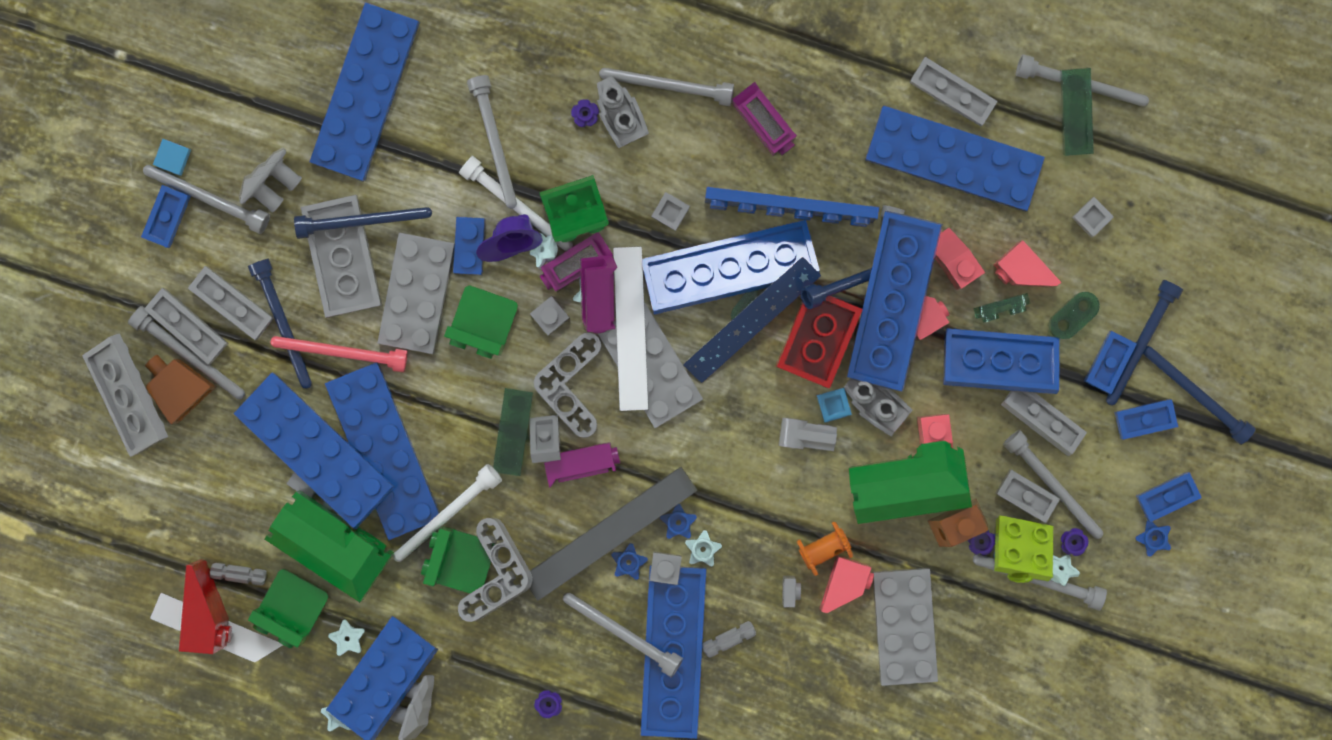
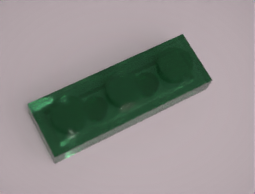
[1060,67,1094,156]
[493,388,534,476]

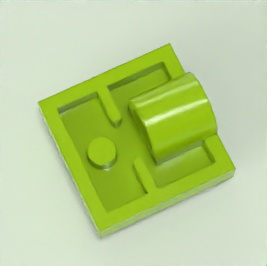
[994,515,1053,583]

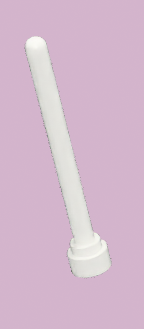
[459,156,573,251]
[393,464,502,562]

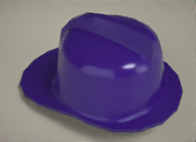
[476,214,543,262]

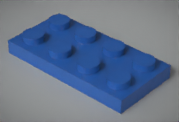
[943,328,1059,394]
[326,616,438,740]

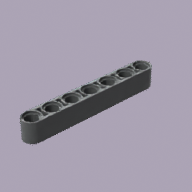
[521,467,697,601]

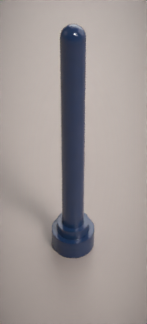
[294,207,432,239]
[248,258,312,389]
[800,268,872,309]
[1106,280,1184,406]
[1143,346,1256,445]

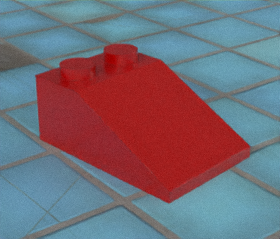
[179,559,232,654]

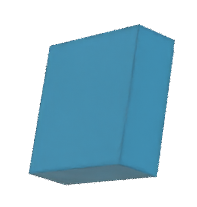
[153,139,191,176]
[816,388,852,423]

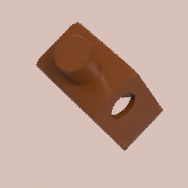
[145,355,217,424]
[928,499,988,547]

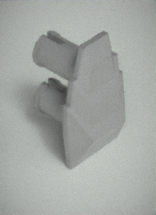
[597,76,649,148]
[239,148,302,213]
[844,378,913,436]
[389,675,434,740]

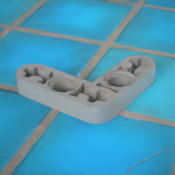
[534,333,602,438]
[458,518,533,622]

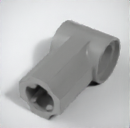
[778,418,837,451]

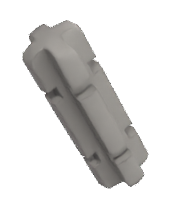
[210,563,267,586]
[702,621,756,658]

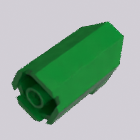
[849,441,972,524]
[264,490,394,603]

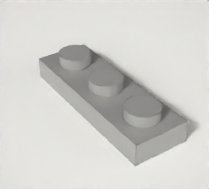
[909,57,998,127]
[188,266,274,340]
[144,288,229,365]
[1001,391,1087,456]

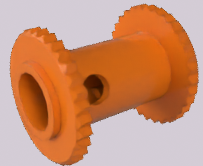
[797,522,853,576]

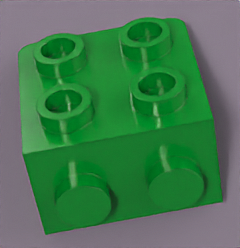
[540,175,609,242]
[444,285,518,359]
[421,526,496,594]
[248,569,329,648]

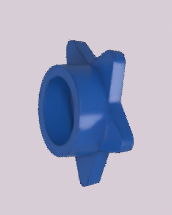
[660,504,697,539]
[1135,521,1171,557]
[611,543,648,580]

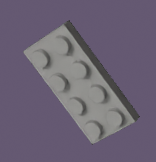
[301,195,382,318]
[378,233,455,354]
[598,303,703,428]
[82,333,168,457]
[872,568,938,686]

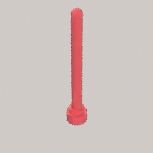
[270,336,408,373]

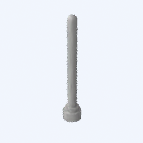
[1016,54,1149,107]
[599,68,734,106]
[467,75,517,209]
[143,165,270,234]
[128,306,245,399]
[1003,430,1103,539]
[973,554,1107,611]
[563,593,683,678]

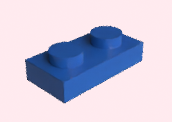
[141,185,191,248]
[453,217,486,275]
[1084,331,1137,394]
[1114,399,1178,440]
[1136,472,1202,522]

